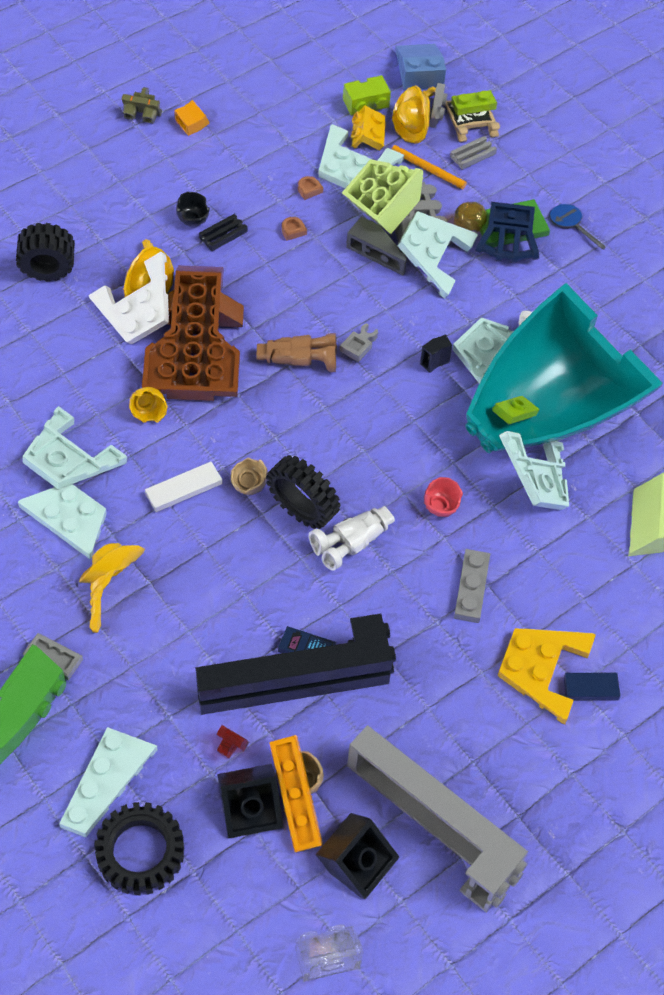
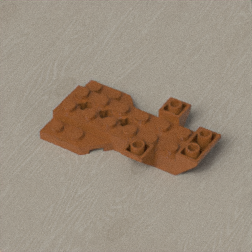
[142,265,244,401]

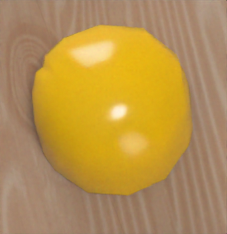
[129,387,168,423]

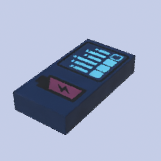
[278,626,336,653]

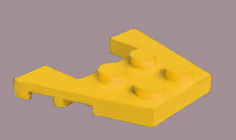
[498,628,596,724]

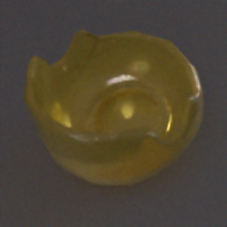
[454,201,487,232]

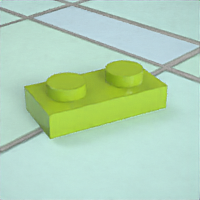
[451,90,497,116]

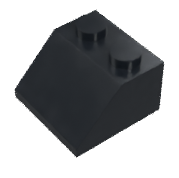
[217,764,283,839]
[315,813,399,900]

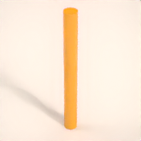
[392,145,467,190]

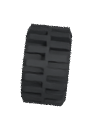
[16,223,75,281]

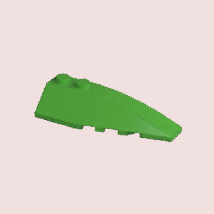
[0,644,66,764]

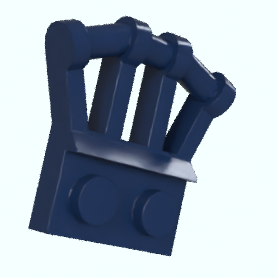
[475,202,539,263]

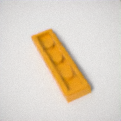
[269,735,323,852]

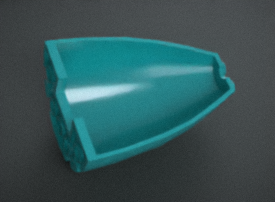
[465,283,663,454]

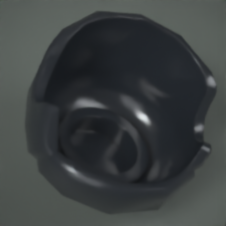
[176,192,210,226]

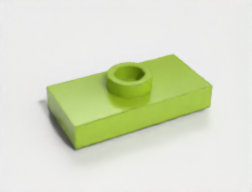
[492,396,539,424]

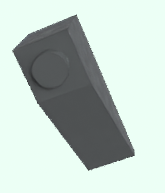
[346,216,407,276]

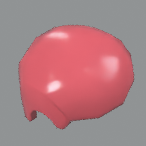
[424,477,463,517]

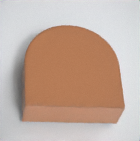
[298,176,323,200]
[282,217,307,241]

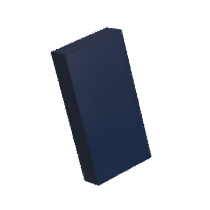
[564,672,620,701]

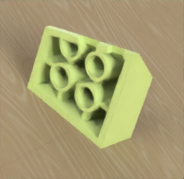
[342,159,424,234]
[628,473,664,556]

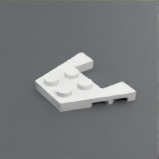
[89,252,169,345]

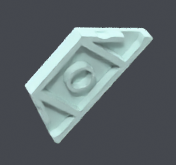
[18,484,107,559]

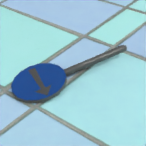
[550,204,605,249]

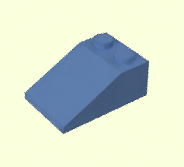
[395,44,446,91]

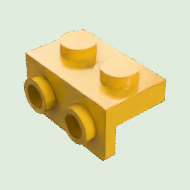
[351,106,385,151]

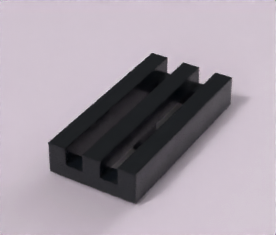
[199,213,248,251]

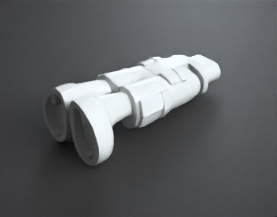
[309,506,395,571]

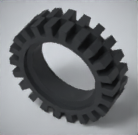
[266,455,341,529]
[94,802,184,895]

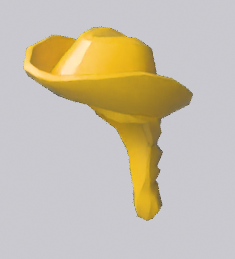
[392,85,436,144]
[123,239,174,297]
[79,543,145,633]

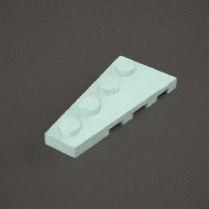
[59,727,158,837]

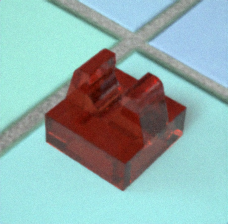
[216,725,249,759]

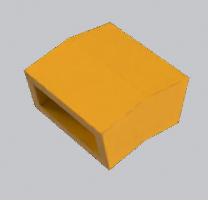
[174,100,210,136]

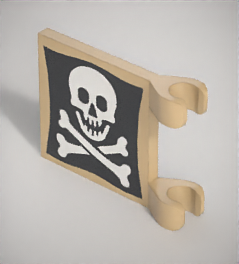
[445,100,500,142]

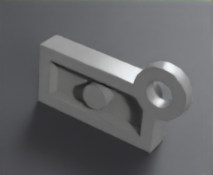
[429,83,448,128]

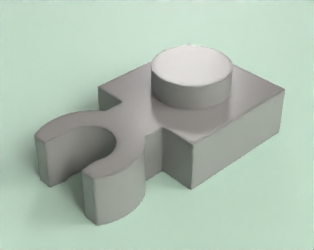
[340,323,378,362]

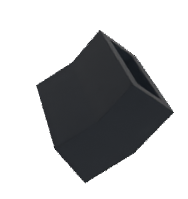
[420,335,452,372]

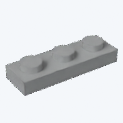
[454,549,490,623]

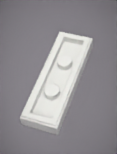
[145,462,222,512]

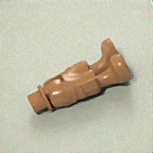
[256,333,337,372]

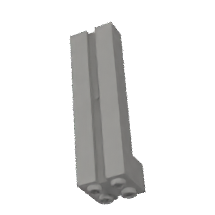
[347,725,528,913]

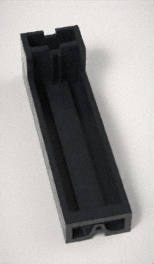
[195,613,396,715]

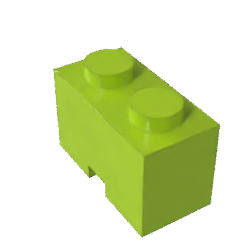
[343,75,391,116]

